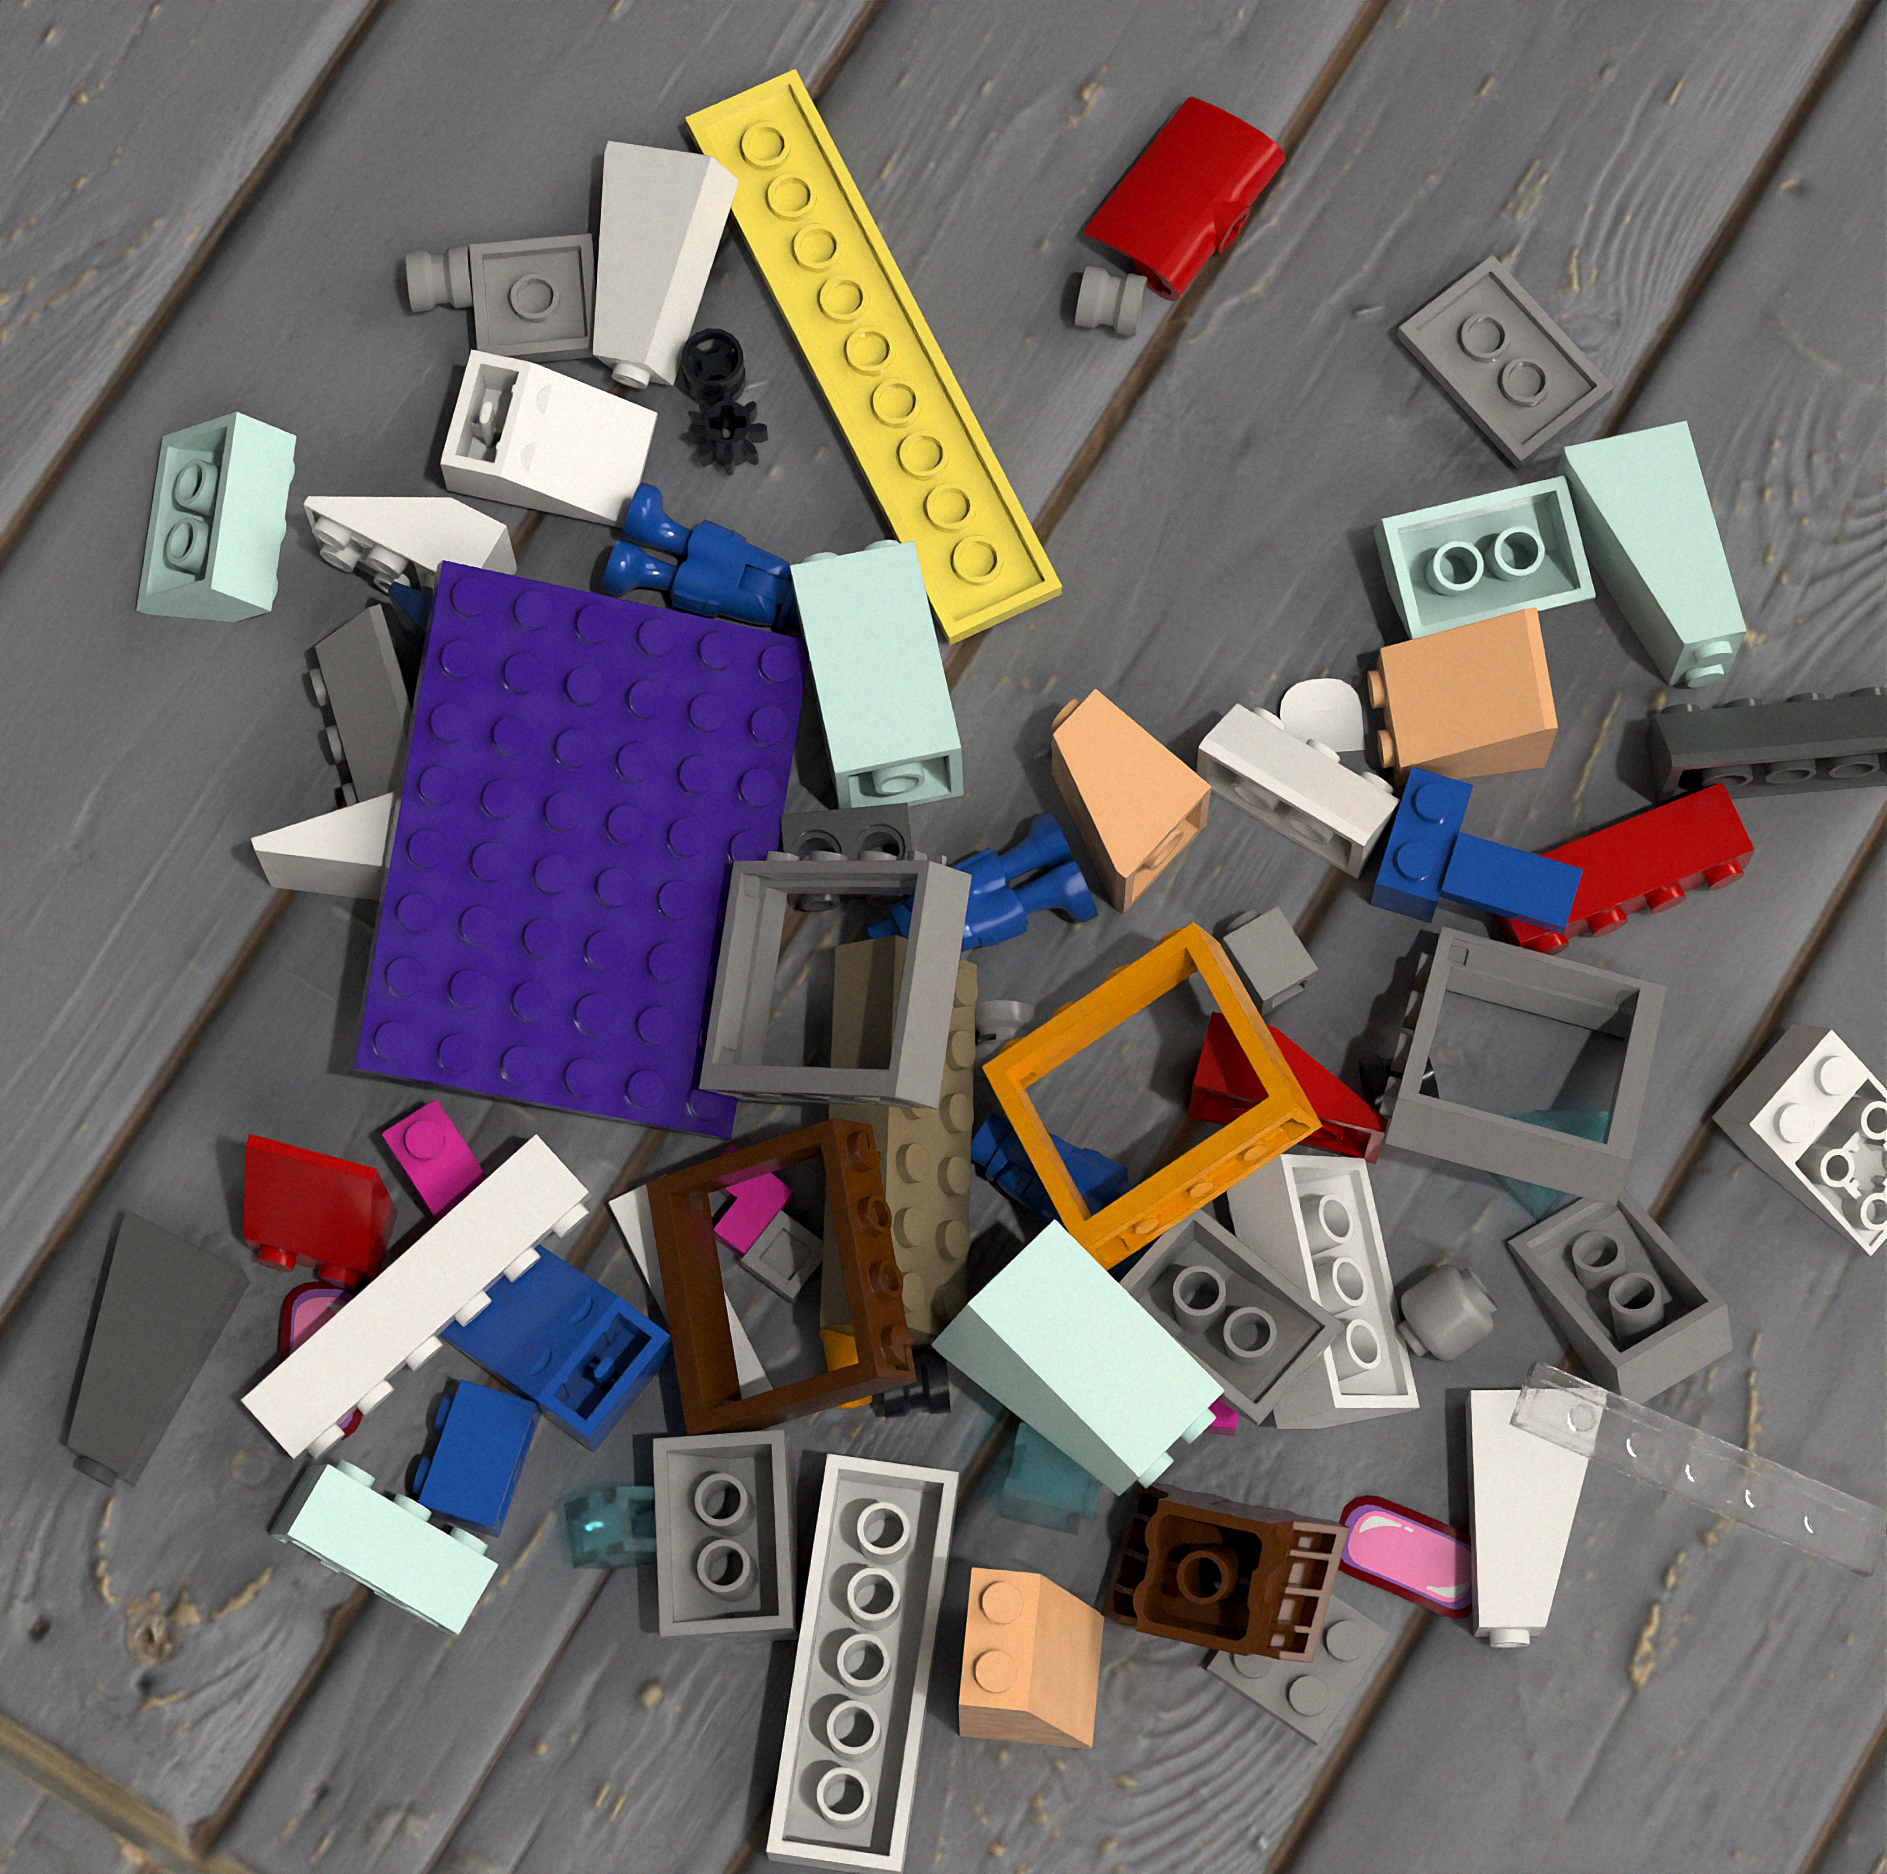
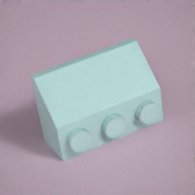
[136,412,296,622]
[1373,475,1596,640]

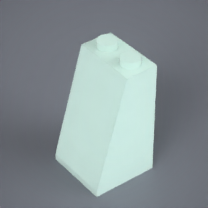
[1555,421,1746,688]
[790,540,964,809]
[931,1219,1225,1496]

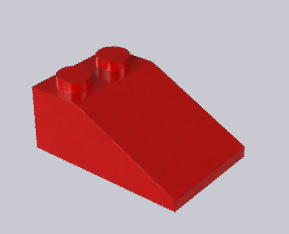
[1188,1011,1388,1164]
[243,1133,398,1290]

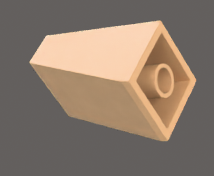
[958,1567,1104,1749]

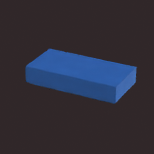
[1439,832,1583,934]

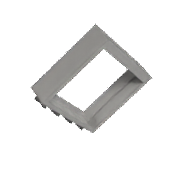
[699,850,972,1109]
[1379,926,1667,1206]

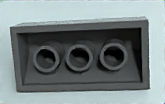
[1647,687,1887,806]

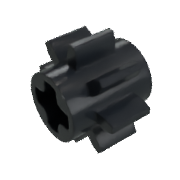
[689,392,768,475]

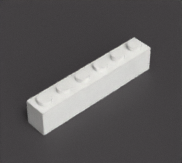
[241,1134,592,1460]

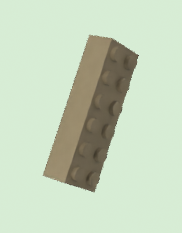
[820,935,978,1350]

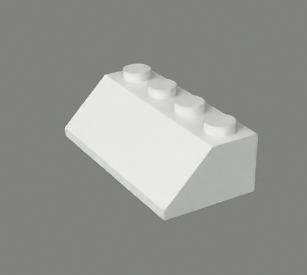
[1227,1154,1420,1429]

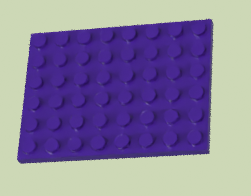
[350,560,809,1141]

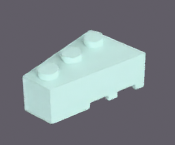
[268,1460,498,1634]

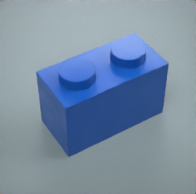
[1370,767,1473,923]
[413,1379,541,1538]

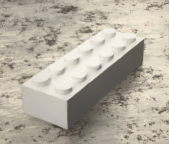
[766,1453,959,1874]

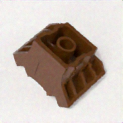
[1100,1483,1349,1663]

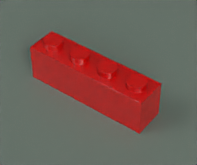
[1492,782,1755,956]

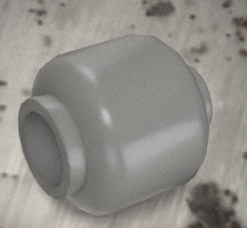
[1398,1265,1498,1362]

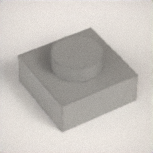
[741,1210,823,1304]

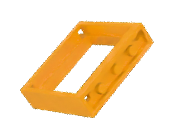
[982,921,1323,1271]

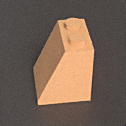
[1367,607,1558,787]
[1051,689,1212,915]

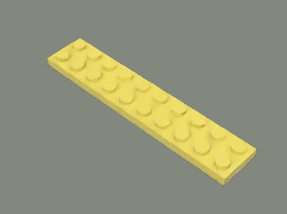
[685,69,1062,646]

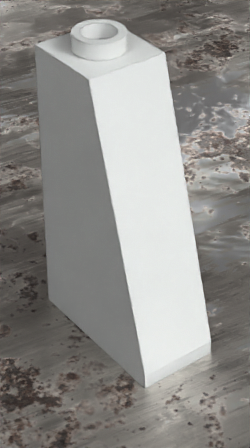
[593,141,739,389]
[1465,1389,1603,1648]

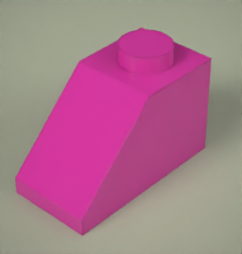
[381,1099,487,1223]

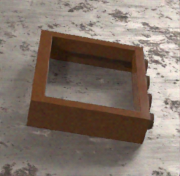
[646,1118,917,1436]

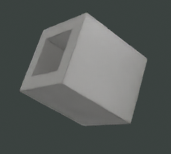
[1222,906,1318,1017]

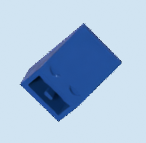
[440,1245,673,1453]

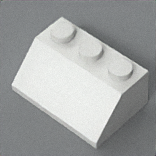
[1196,703,1401,879]

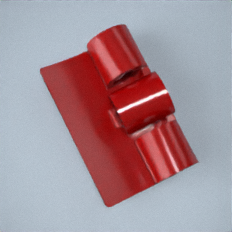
[1084,97,1285,301]

